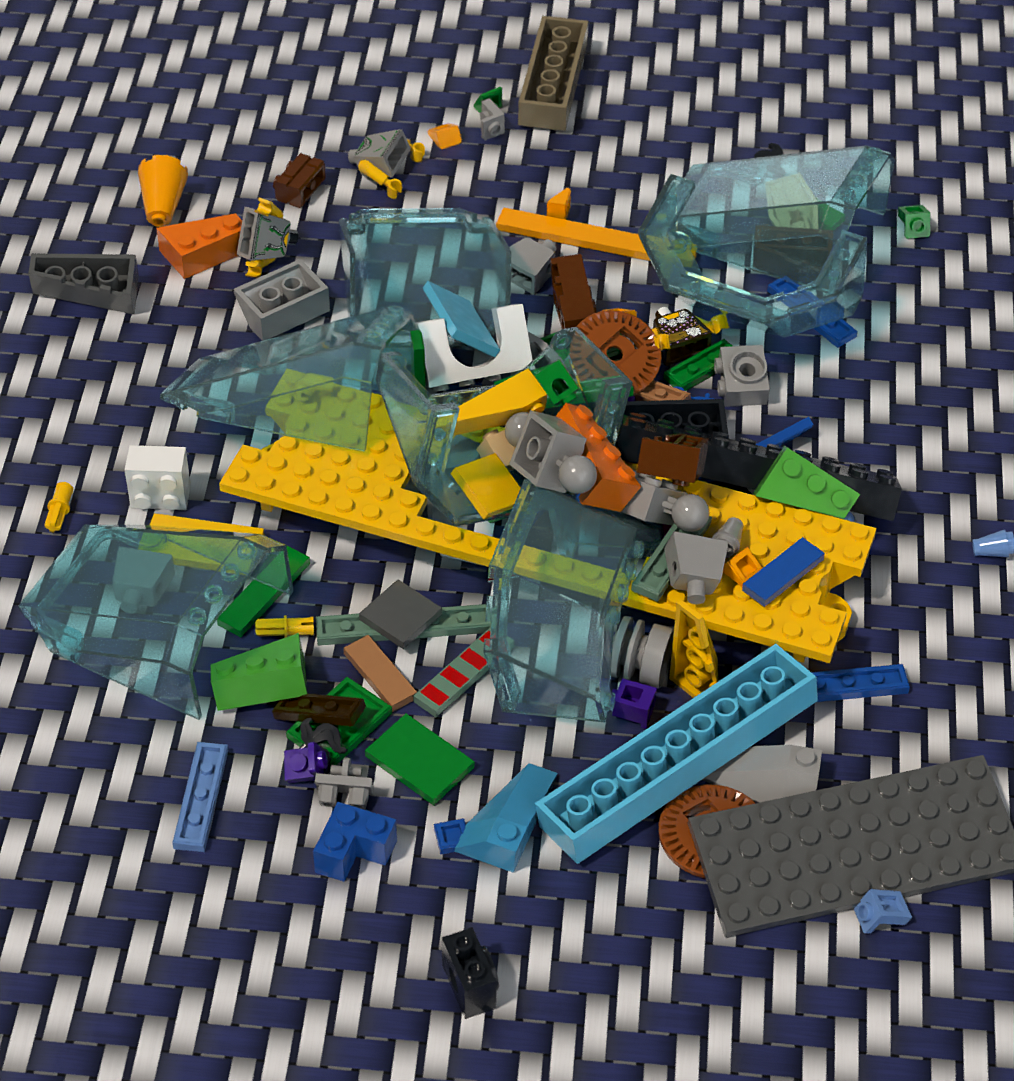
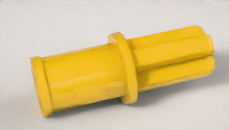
[44,482,74,533]
[255,615,314,638]

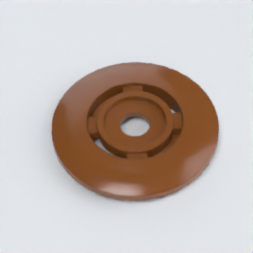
[568,310,661,395]
[658,785,755,878]

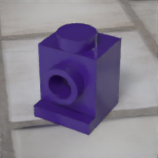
[609,678,657,729]

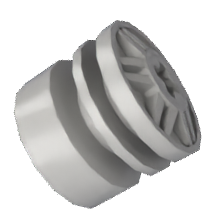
[609,616,674,689]

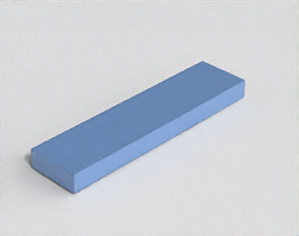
[172,742,228,852]

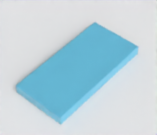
[423,280,500,357]

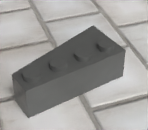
[28,253,139,315]

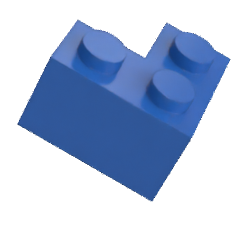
[313,802,397,882]

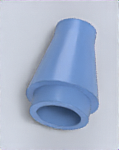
[972,529,1014,557]

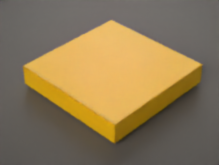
[450,453,528,520]

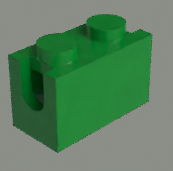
[535,359,580,406]

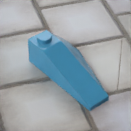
[455,763,558,873]

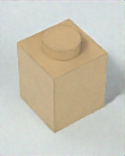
[476,429,515,472]

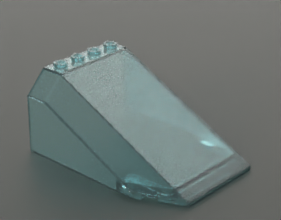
[654,146,895,297]
[339,208,511,351]
[160,306,417,452]
[18,524,293,720]

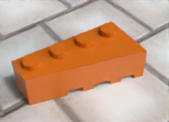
[556,403,641,512]

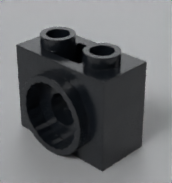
[442,927,499,1019]

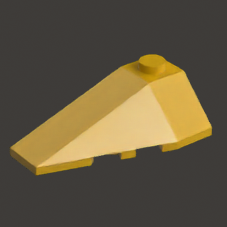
[430,368,547,440]
[669,600,718,698]

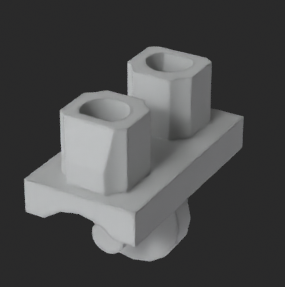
[315,757,374,809]

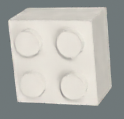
[125,445,191,510]

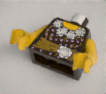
[652,307,729,366]

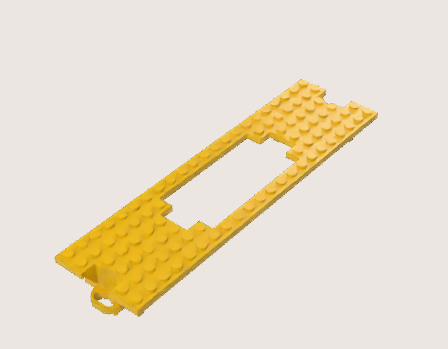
[219,370,877,663]

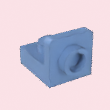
[854,889,912,934]

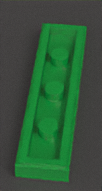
[217,545,310,638]

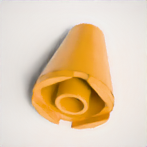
[138,155,188,227]

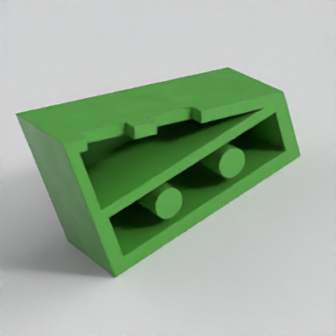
[753,446,860,519]
[211,633,307,711]

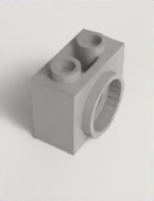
[714,345,770,407]

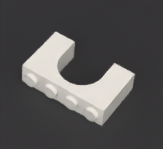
[413,304,534,392]

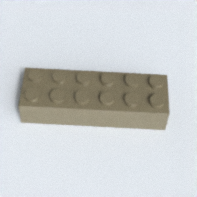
[518,16,588,131]

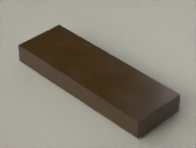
[272,694,366,727]

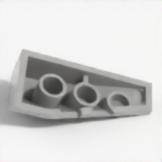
[702,745,822,803]

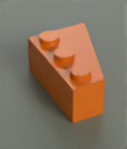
[156,213,242,279]

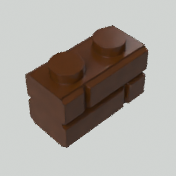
[273,153,326,208]

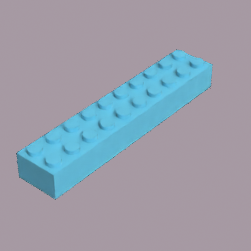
[535,644,818,864]

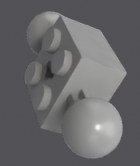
[505,410,597,494]
[621,470,710,532]

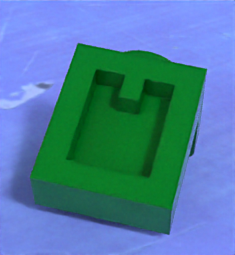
[898,205,930,239]

